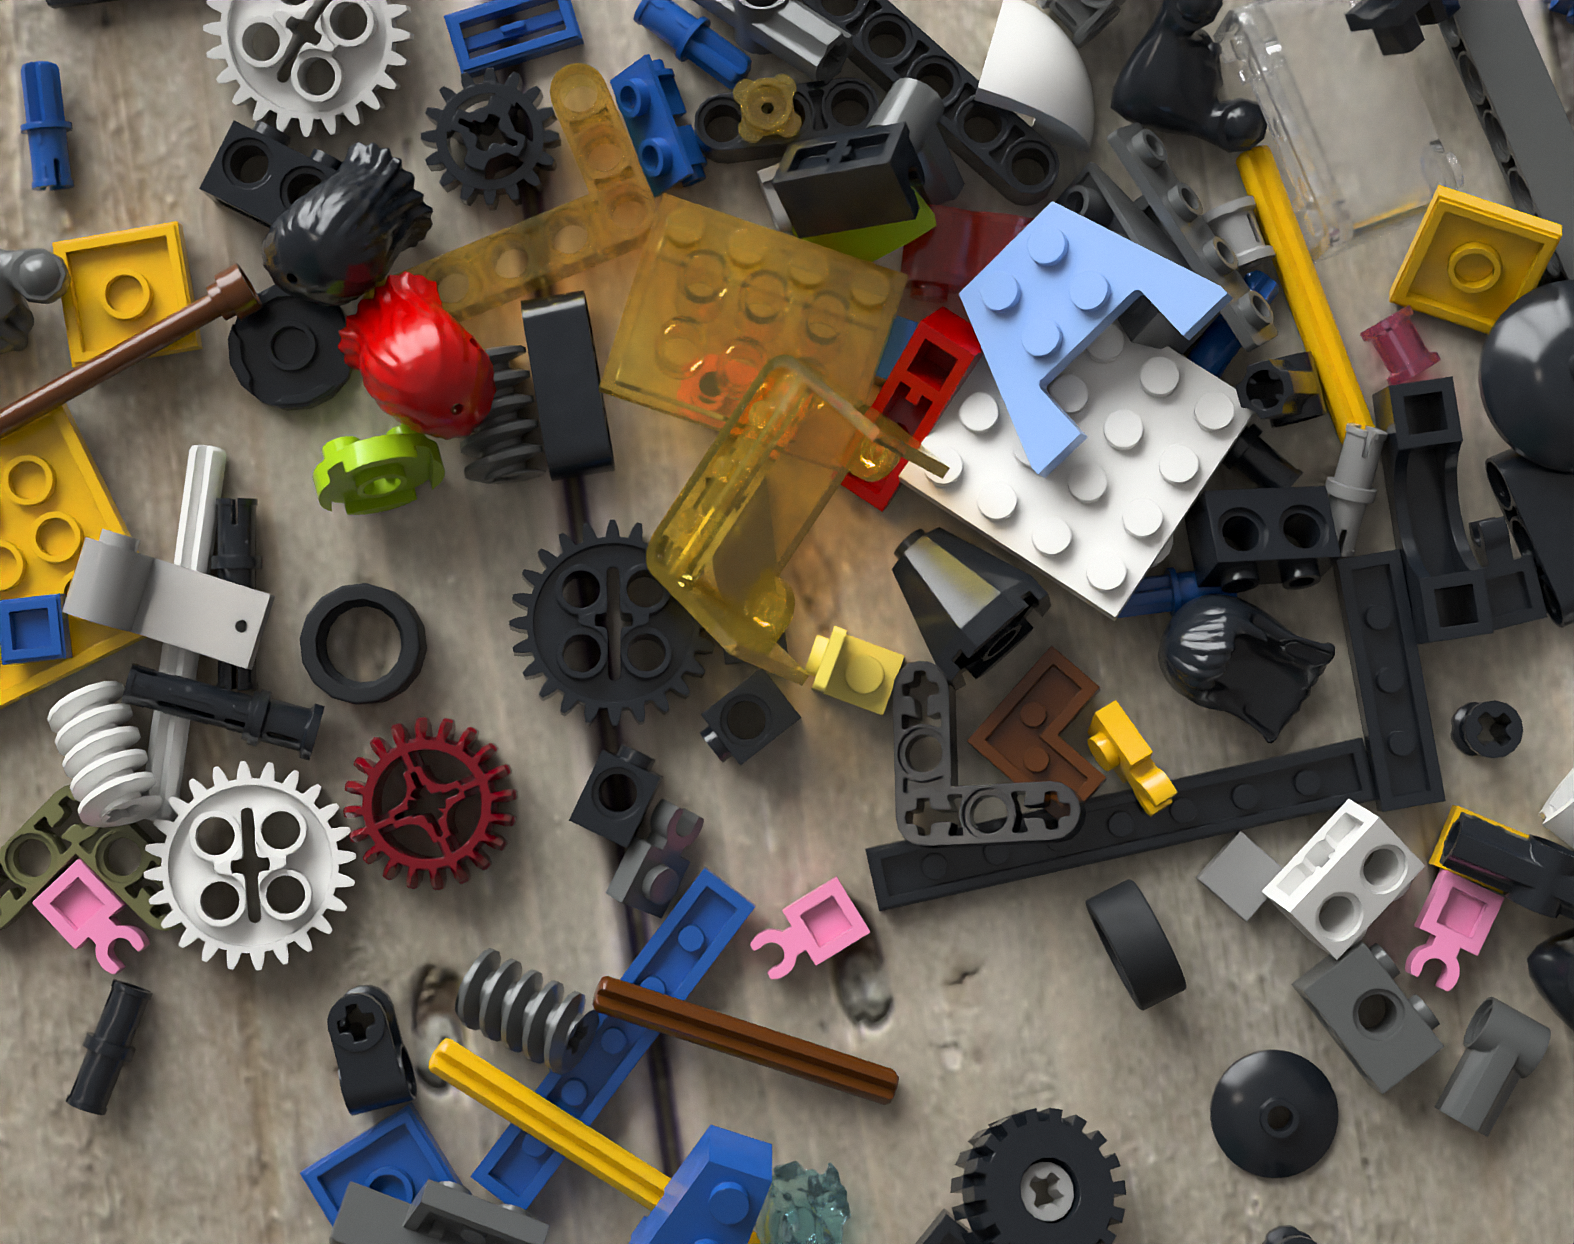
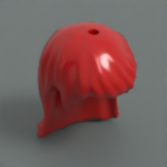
[338,271,497,440]

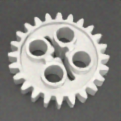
[203,0,414,137]
[143,761,356,970]

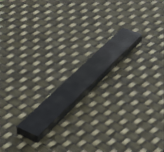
[865,737,1377,912]

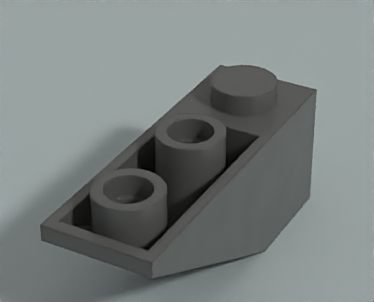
[1055,162,1221,354]

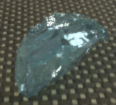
[755,1161,851,1244]

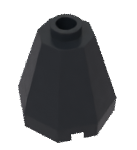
[892,527,1051,691]

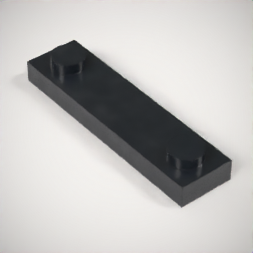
[1333,549,1446,812]

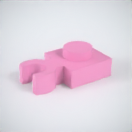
[32,858,150,974]
[1405,869,1505,992]
[750,876,870,980]

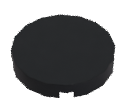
[228,285,353,411]

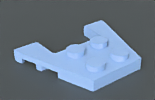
[959,201,1233,478]

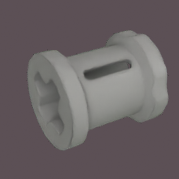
[1202,195,1276,273]

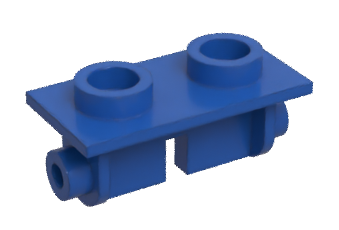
[610,54,708,198]

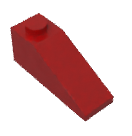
[830,306,984,512]

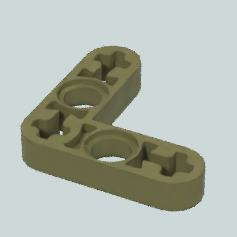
[0,785,184,931]

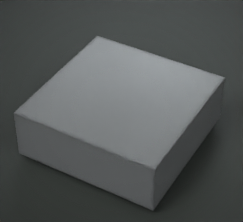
[1196,831,1283,922]

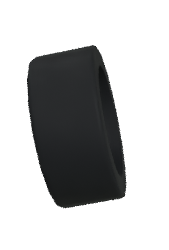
[300,583,427,705]
[1085,879,1187,1010]

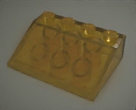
[599,193,909,473]

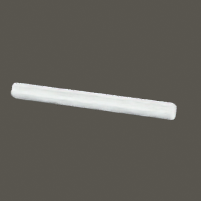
[142,445,227,821]

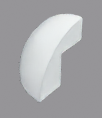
[974,0,1095,153]

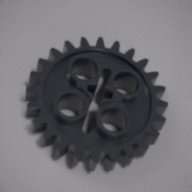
[509,520,718,729]

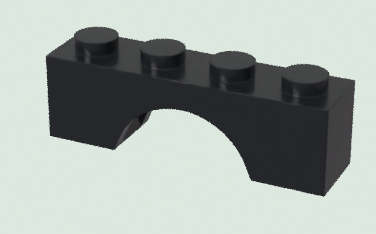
[1372,376,1494,644]

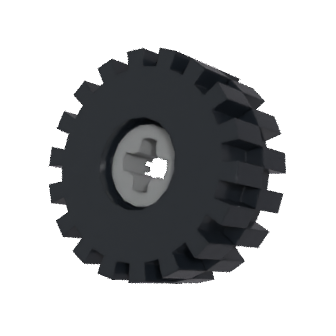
[950,1108,1126,1244]

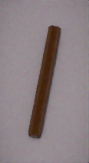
[592,976,899,1105]

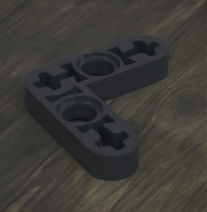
[892,661,1086,849]

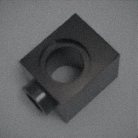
[700,667,802,766]
[569,744,664,848]

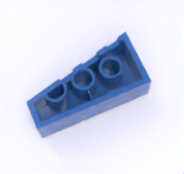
[628,1125,772,1244]

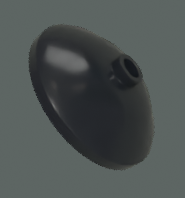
[1478,280,1574,473]

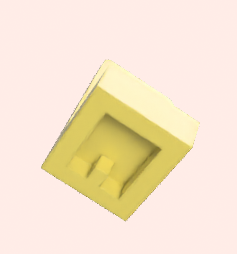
[804,626,905,716]

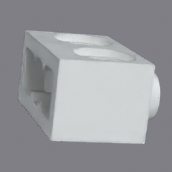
[1261,799,1425,960]

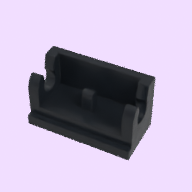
[771,121,925,239]

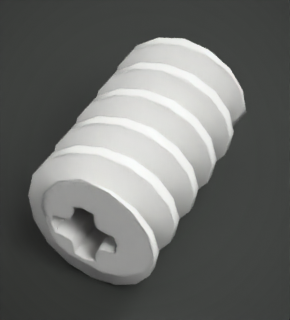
[47,681,163,828]

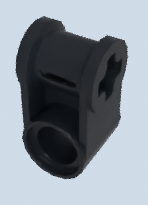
[327,984,417,1116]

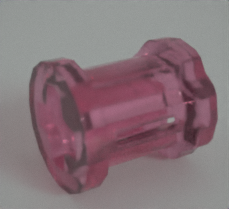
[1359,305,1441,386]

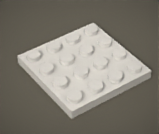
[899,319,1255,621]

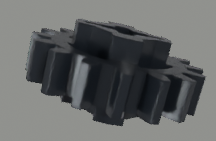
[421,68,561,210]

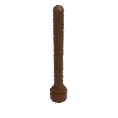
[0,263,263,439]

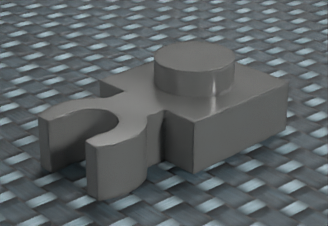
[606,798,704,919]

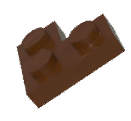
[967,645,1107,822]

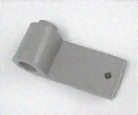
[62,529,275,670]

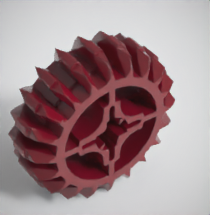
[343,717,518,890]

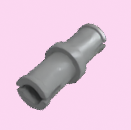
[1325,423,1388,557]

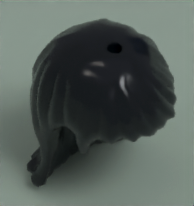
[262,142,433,306]
[1158,594,1335,744]

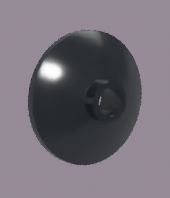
[1210,1049,1338,1178]

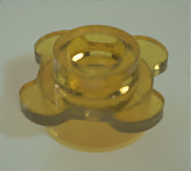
[733,74,801,143]

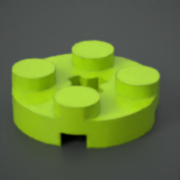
[312,424,445,515]

